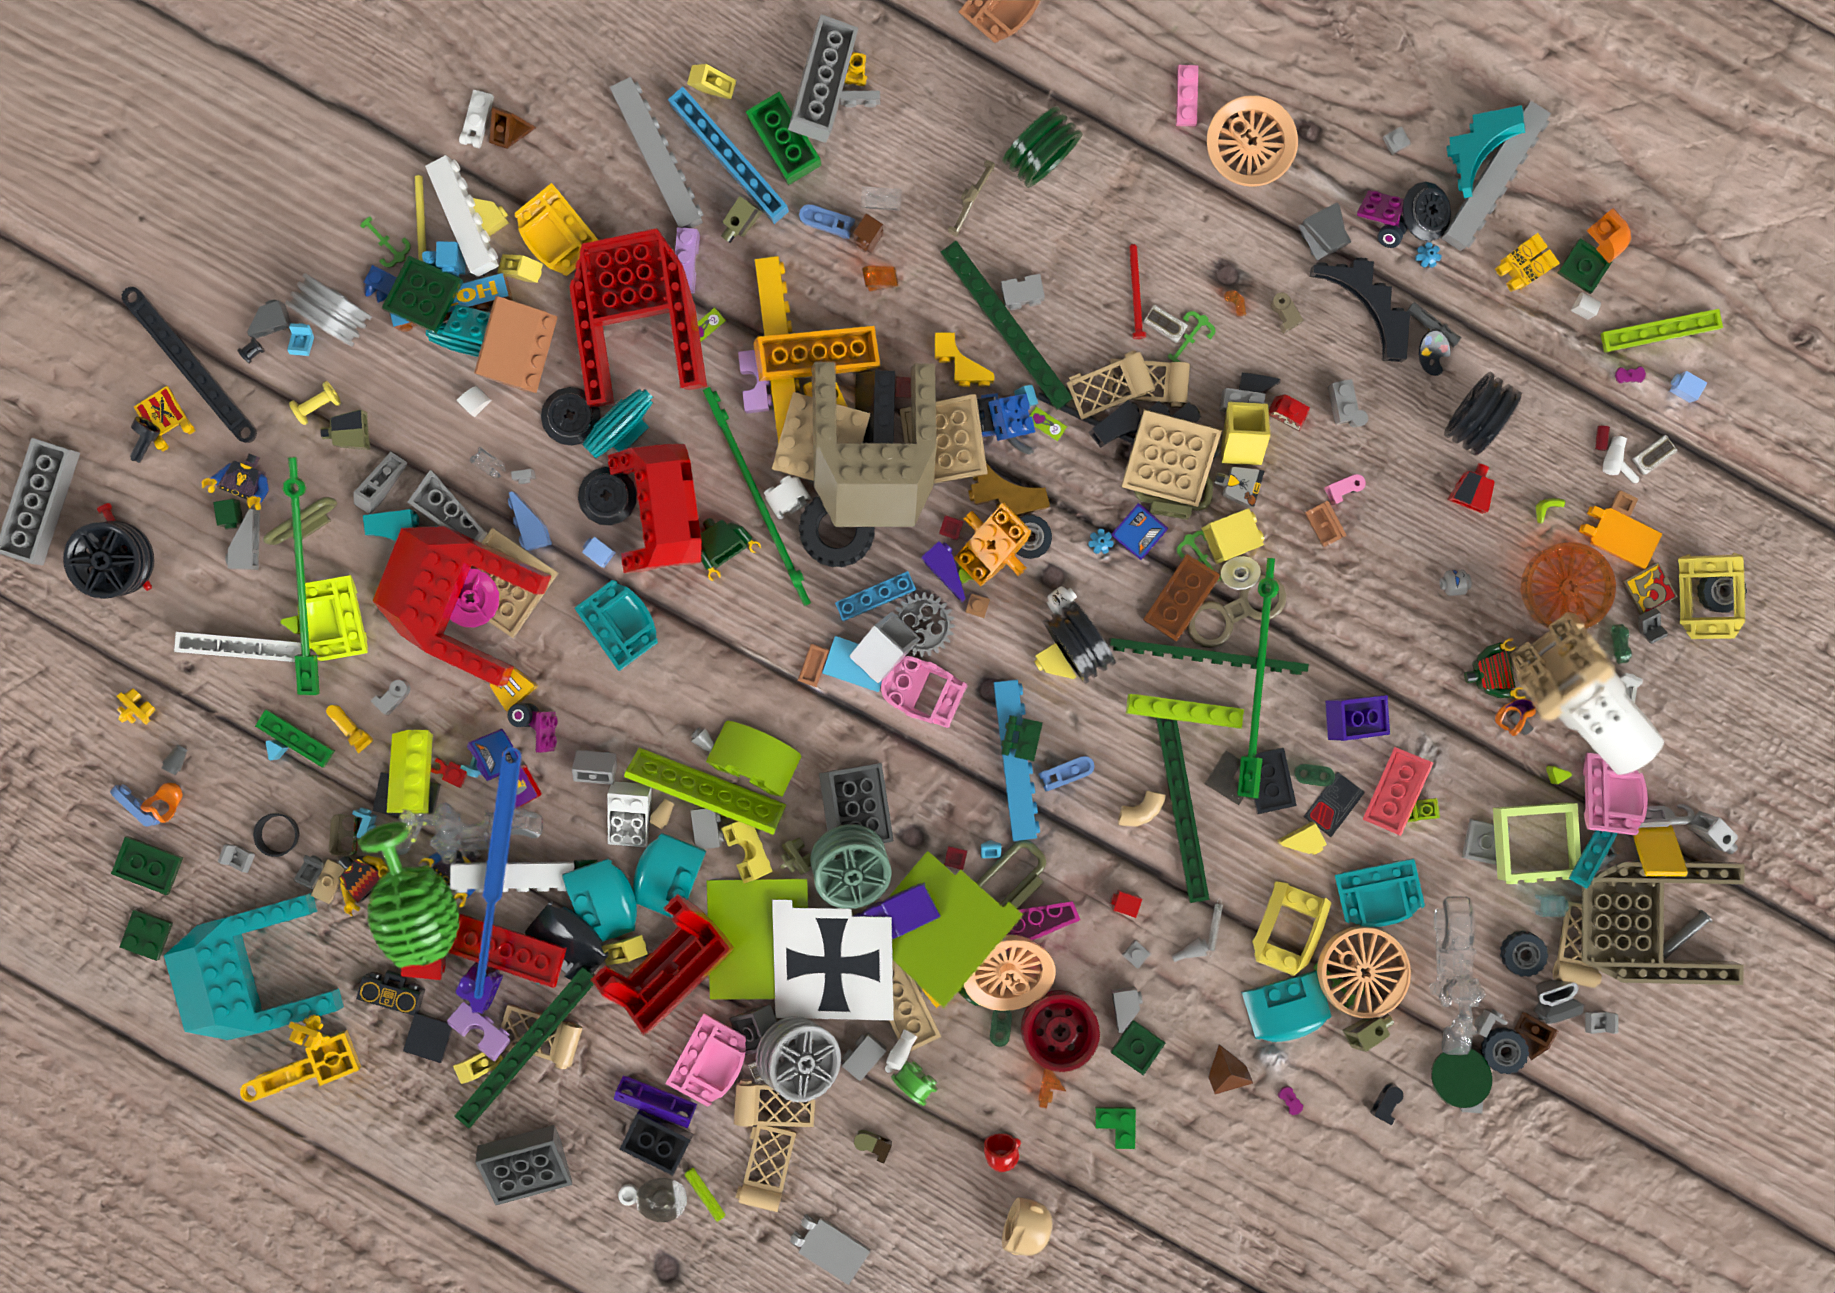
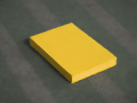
[1633,825,1688,876]

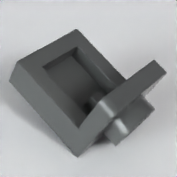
[1638,608,1668,644]
[294,855,324,889]

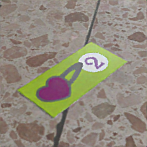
[698,307,726,342]
[1030,406,1067,441]

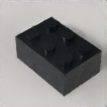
[619,1110,694,1176]

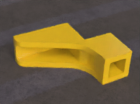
[935,333,994,387]

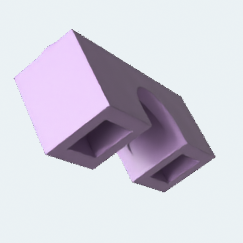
[675,227,700,293]
[738,350,773,414]
[447,1002,510,1062]

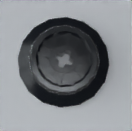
[1402,181,1451,241]
[541,387,601,446]
[578,467,637,526]

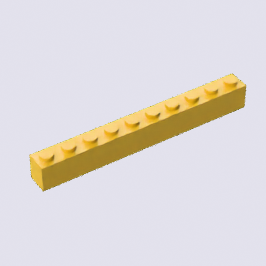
[755,256,800,444]

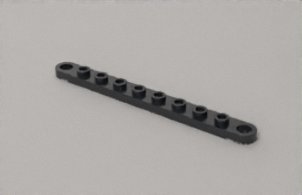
[121,287,257,443]

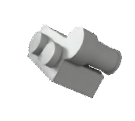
[1328,379,1368,428]

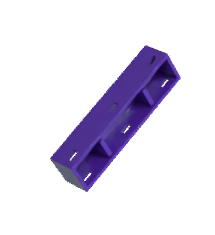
[613,1075,697,1128]

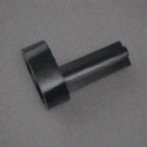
[130,417,160,463]

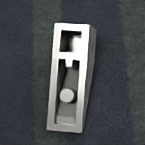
[354,452,407,514]
[225,509,260,570]

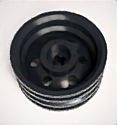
[1444,372,1522,456]
[63,521,154,599]
[1043,600,1116,684]

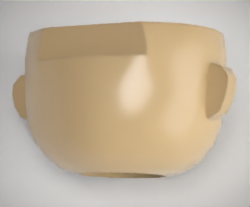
[1002,1197,1052,1256]

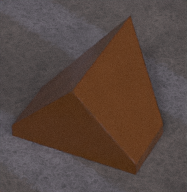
[489,106,537,149]
[1514,1012,1558,1060]
[1208,1044,1253,1095]

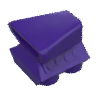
[456,962,503,1014]

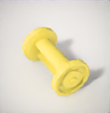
[289,381,341,425]

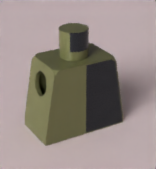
[721,196,763,243]
[320,410,370,450]
[1342,1014,1394,1052]

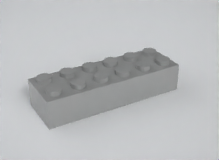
[788,14,858,143]
[0,438,80,565]

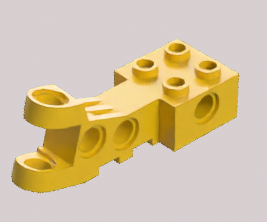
[240,1030,361,1102]

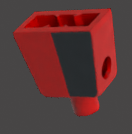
[1447,463,1495,514]

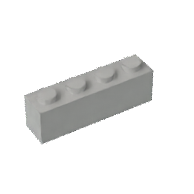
[408,470,488,543]

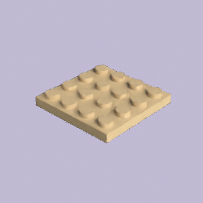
[772,392,870,481]
[900,394,987,484]
[1121,409,1222,507]
[468,528,558,638]

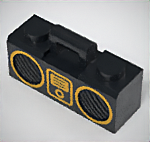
[356,970,426,1016]

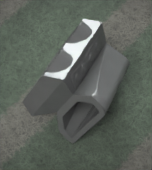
[1299,202,1351,260]
[1533,980,1584,1024]

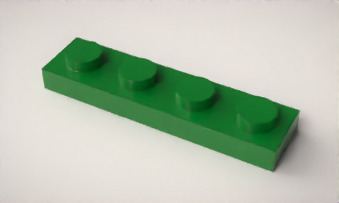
[255,709,335,768]

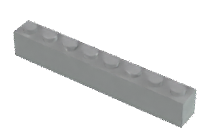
[610,77,704,229]
[1441,101,1551,251]

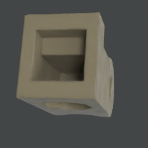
[1271,292,1304,334]

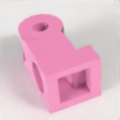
[1324,474,1366,505]

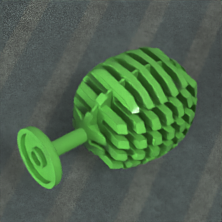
[358,822,459,968]

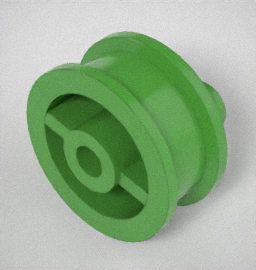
[891,1061,938,1106]

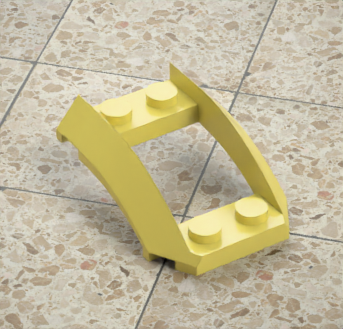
[1678,552,1745,639]
[1252,881,1331,976]

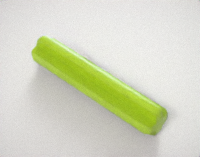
[684,1168,725,1222]

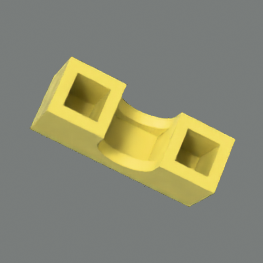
[721,821,773,883]

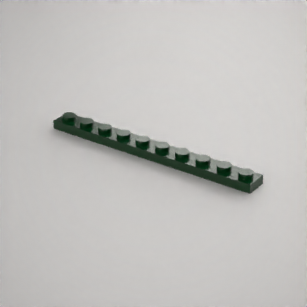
[940,240,1073,411]
[1108,638,1309,675]
[1156,718,1210,903]
[454,966,595,1129]

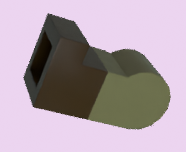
[854,1130,892,1164]

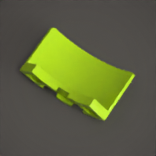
[706,721,801,797]

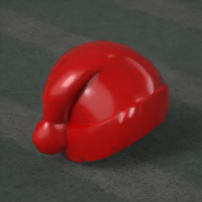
[984,1134,1021,1172]

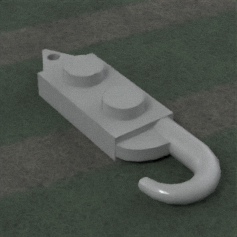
[1639,804,1695,828]

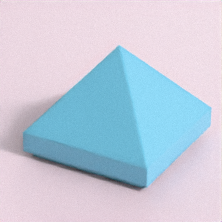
[981,840,1001,858]

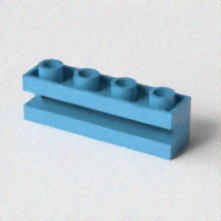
[835,571,916,622]

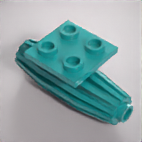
[426,304,491,357]
[582,389,653,459]

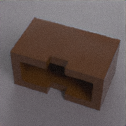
[853,213,884,253]

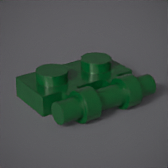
[1001,715,1043,762]

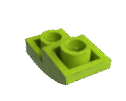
[1407,798,1440,822]

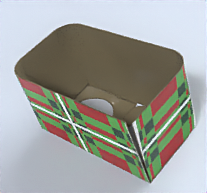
[329,814,359,856]

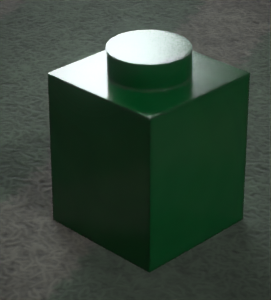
[213,499,243,530]

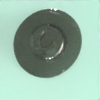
[636,1178,687,1222]

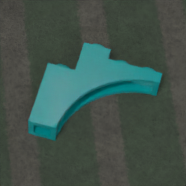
[1446,105,1526,198]
[363,509,438,541]

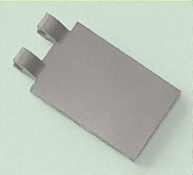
[790,1214,870,1285]

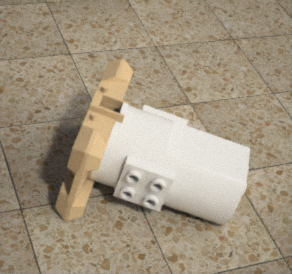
[1509,612,1664,775]

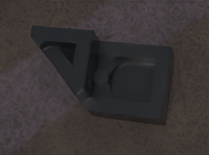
[1239,372,1281,394]

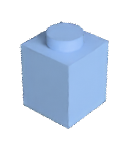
[1669,371,1707,403]
[582,537,616,568]

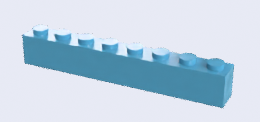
[668,87,789,224]
[993,680,1040,841]

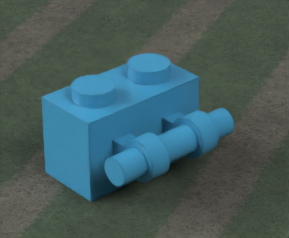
[422,241,466,277]

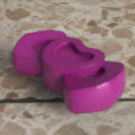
[1615,366,1646,384]
[1278,1086,1303,1115]

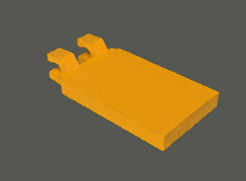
[1578,506,1662,570]

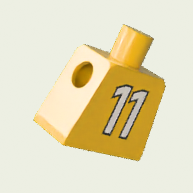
[489,667,538,712]

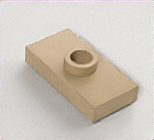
[311,859,345,904]

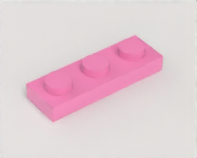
[1176,65,1198,126]

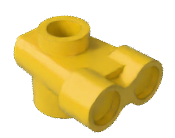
[844,52,867,87]

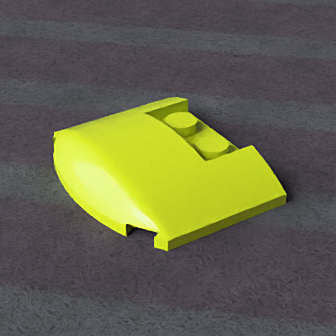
[298,575,368,661]

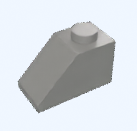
[1111,987,1142,1033]

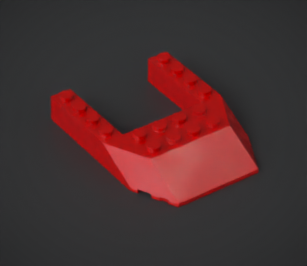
[570,228,707,407]
[373,526,552,687]

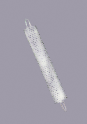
[1208,898,1223,957]

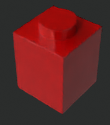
[1110,890,1142,918]

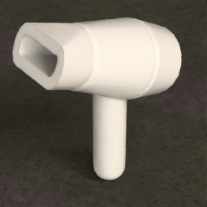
[1602,436,1639,483]
[885,1030,917,1073]

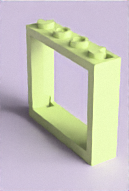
[1493,802,1581,884]

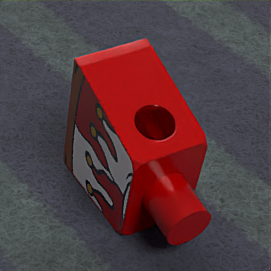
[1268,394,1310,431]

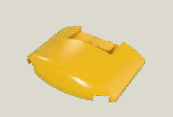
[515,183,598,276]

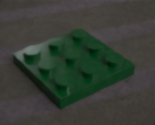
[381,255,464,334]

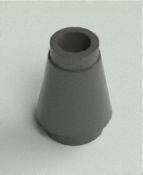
[161,744,188,775]

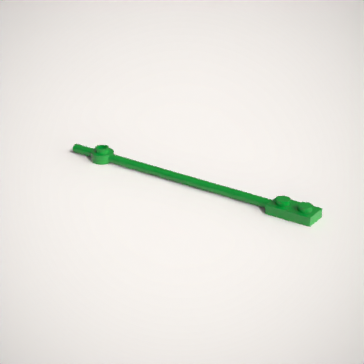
[703,387,811,606]
[283,457,320,695]
[1237,558,1279,798]

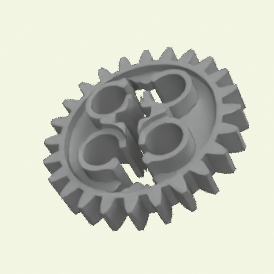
[895,593,955,657]

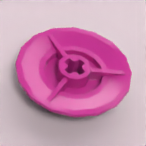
[450,569,499,628]

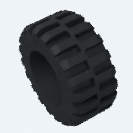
[799,496,875,568]

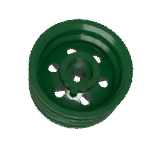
[1002,106,1083,188]

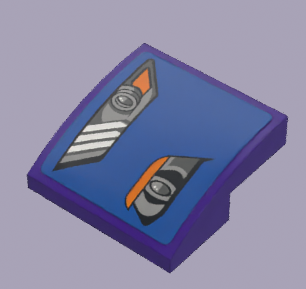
[1111,503,1168,560]
[467,729,518,781]

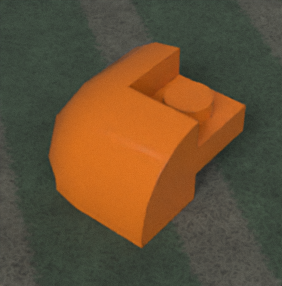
[1586,208,1631,263]

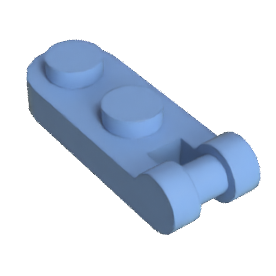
[799,204,855,239]
[1038,756,1095,792]
[110,784,160,827]

